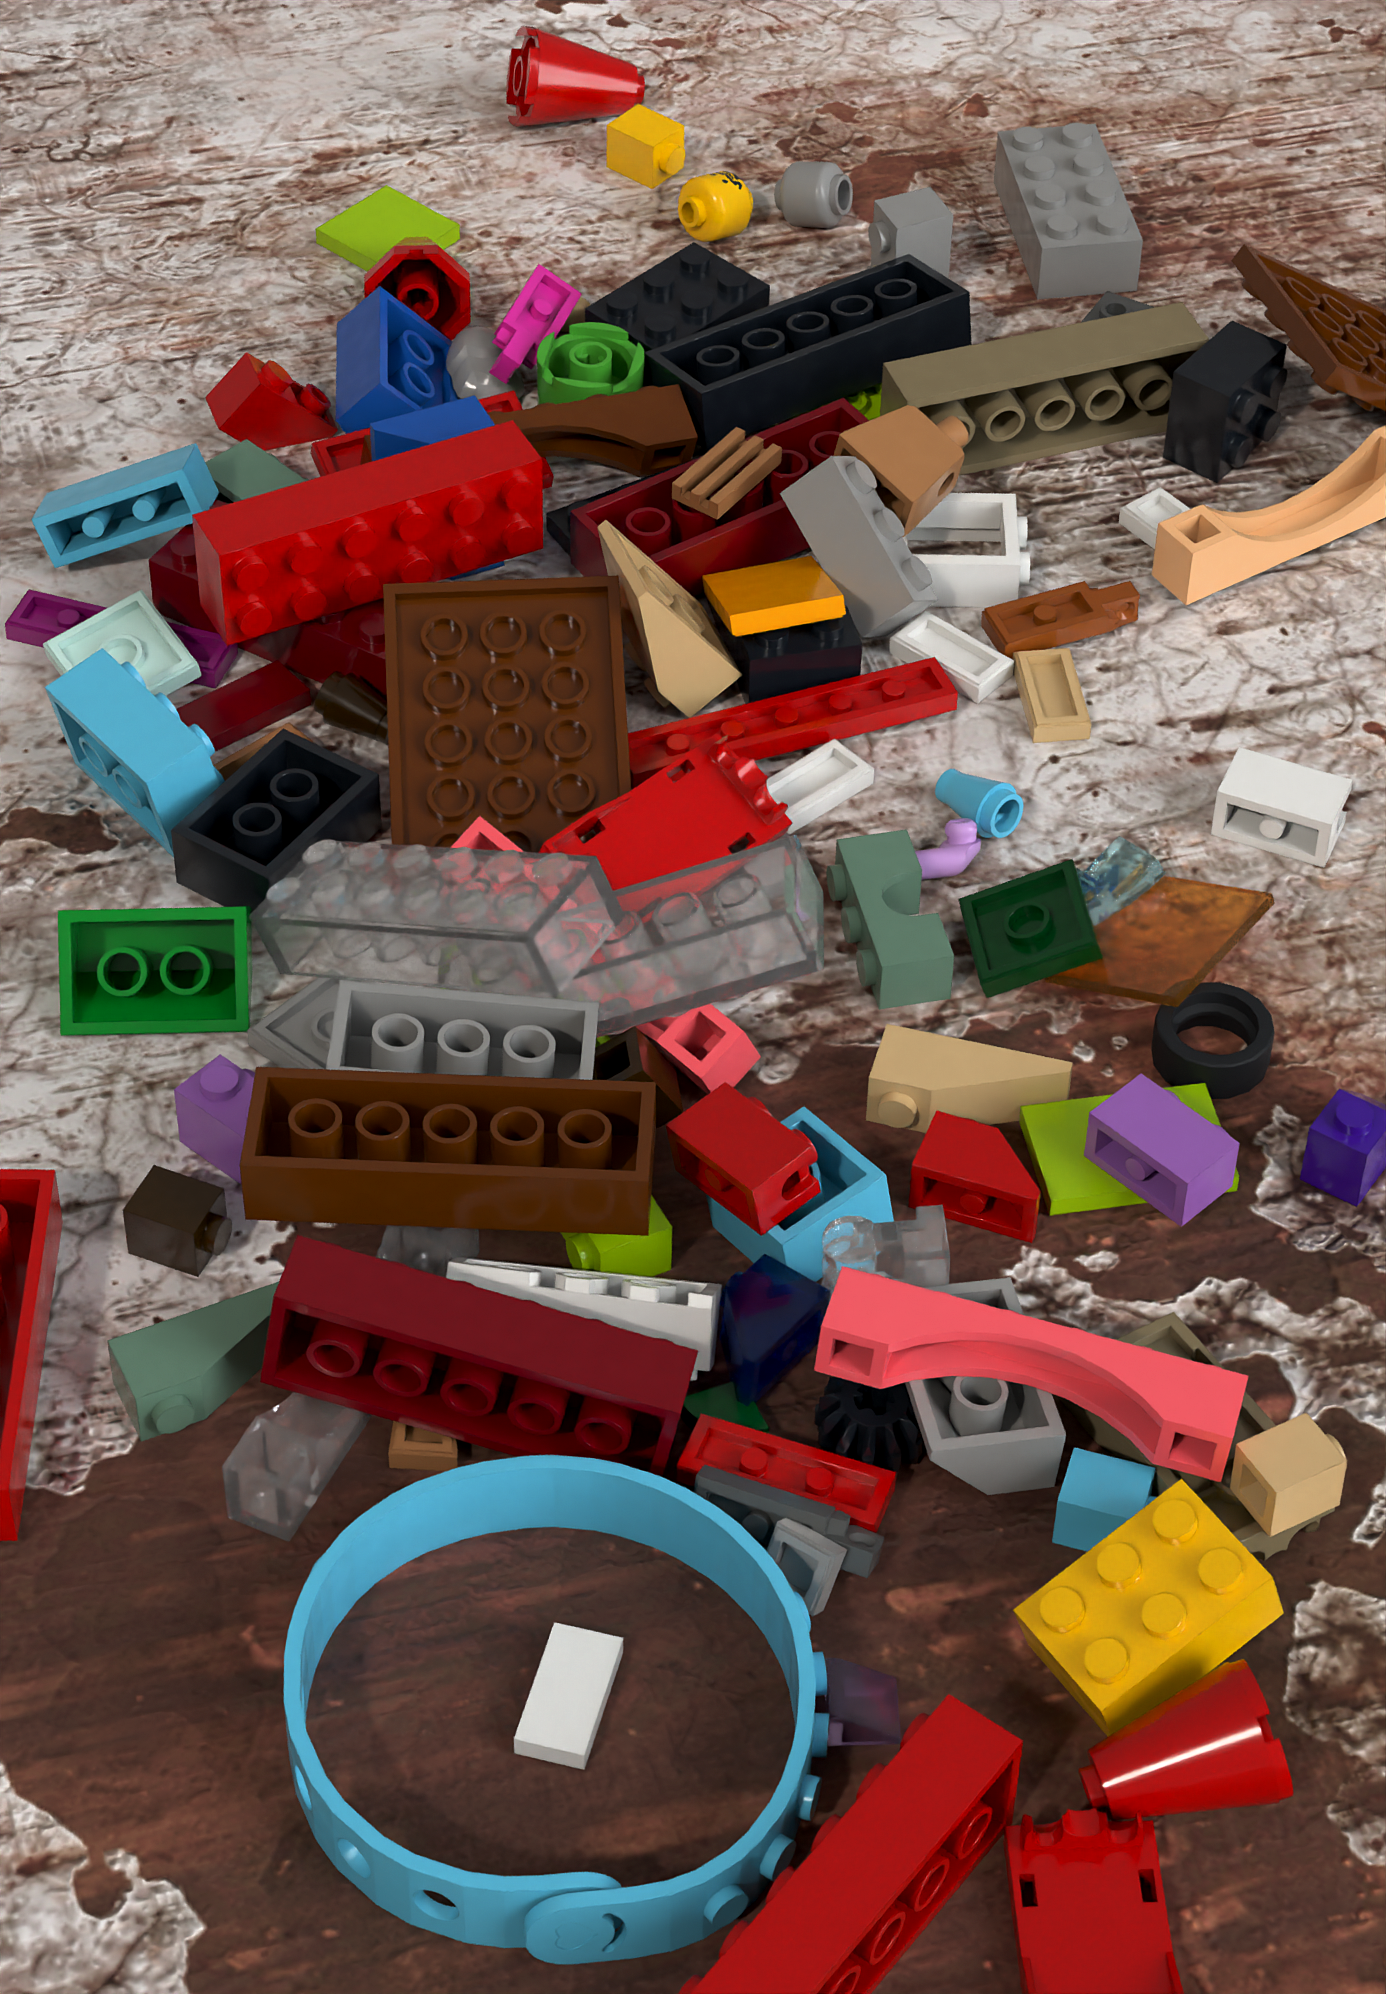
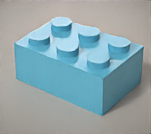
[45,648,225,857]

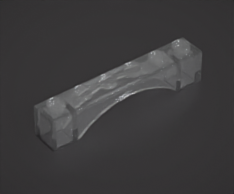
[222,1225,480,1542]

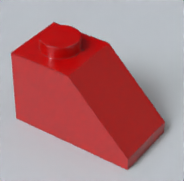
[908,1110,1041,1243]

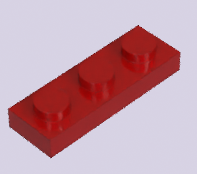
[677,1413,896,1533]

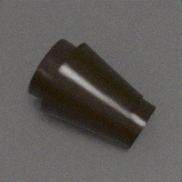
[314,671,388,745]

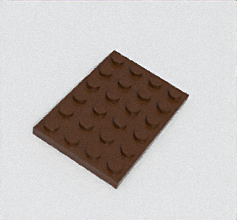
[383,575,631,917]

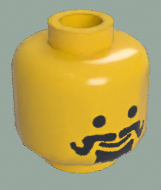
[678,171,753,242]

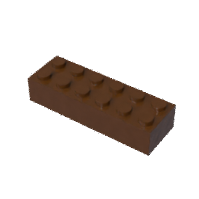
[239,1067,656,1236]

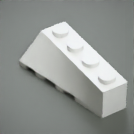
[446,1257,722,1381]

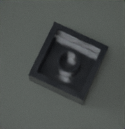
[1163,321,1287,483]

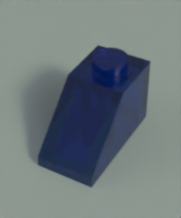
[720,1254,831,1407]

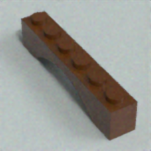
[360,384,698,477]

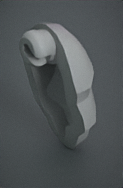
[446,325,524,399]

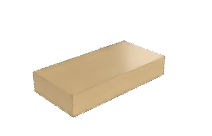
[1013,648,1091,743]

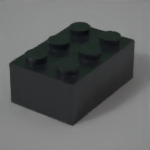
[585,242,770,387]
[171,729,382,931]

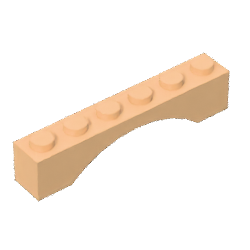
[1152,425,1386,605]

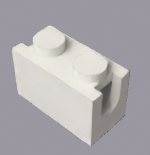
[1211,747,1353,868]

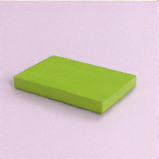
[1019,1083,1239,1216]

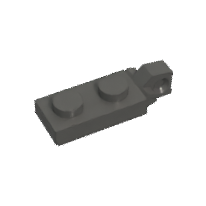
[693,1464,884,1578]

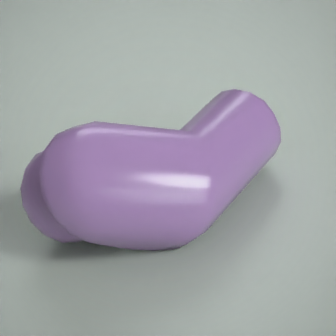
[915,818,981,880]

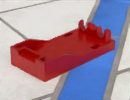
[534,732,793,943]
[1003,1807,1184,1994]

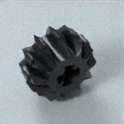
[814,1377,925,1474]

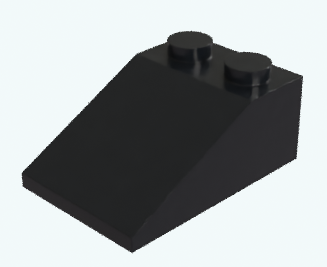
[708,600,862,704]

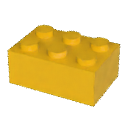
[1013,1478,1284,1737]

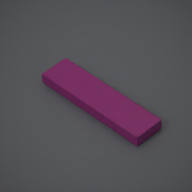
[5,589,238,689]

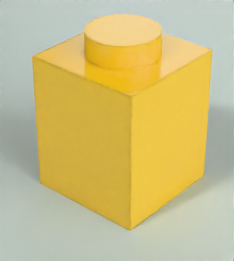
[607,104,686,189]

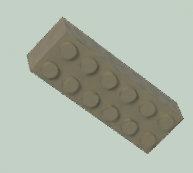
[880,302,1209,476]

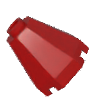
[364,237,471,341]

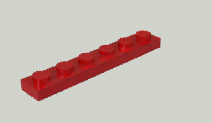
[628,657,958,789]

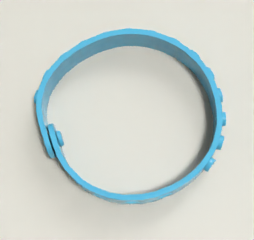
[284,1455,829,1965]

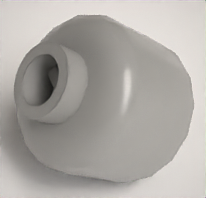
[774,161,853,228]

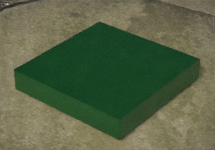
[958,859,1103,998]

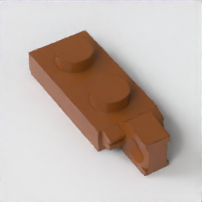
[981,581,1140,659]

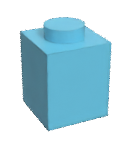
[1052,1447,1157,1552]

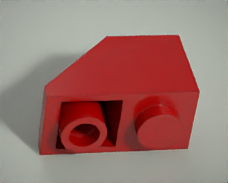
[205,352,338,451]

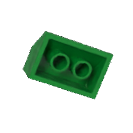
[58,906,252,1036]

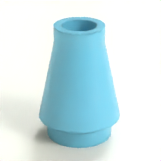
[935,769,1024,838]

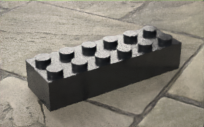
[644,254,971,451]

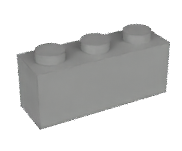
[780,456,938,638]

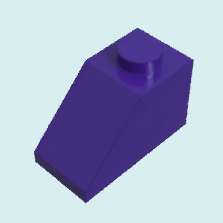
[1300,1089,1386,1207]

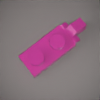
[489,264,582,384]

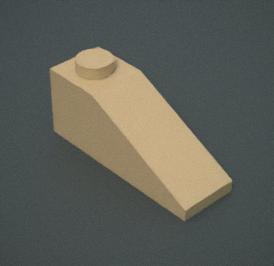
[866,1024,1073,1133]

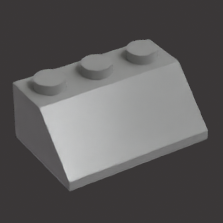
[905,1277,1066,1495]

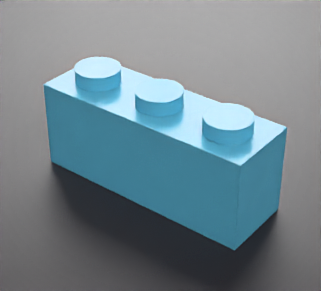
[31,443,219,568]

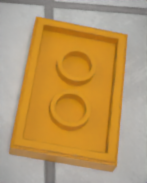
[702,556,846,637]

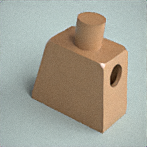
[833,405,969,538]

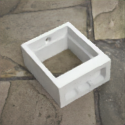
[903,493,1030,608]

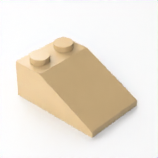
[597,520,742,718]

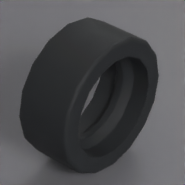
[1151,982,1275,1099]

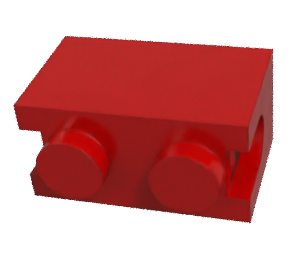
[665,1082,821,1236]

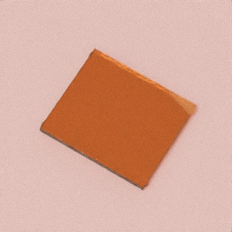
[1045,872,1275,1007]

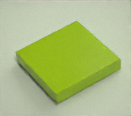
[316,185,460,272]

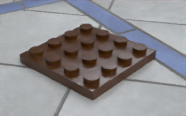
[1231,244,1386,412]

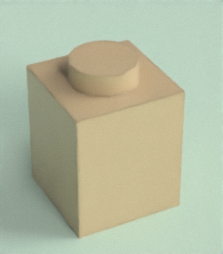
[1230,1412,1347,1537]

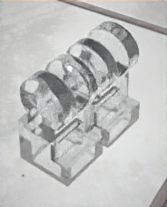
[821,1205,950,1322]

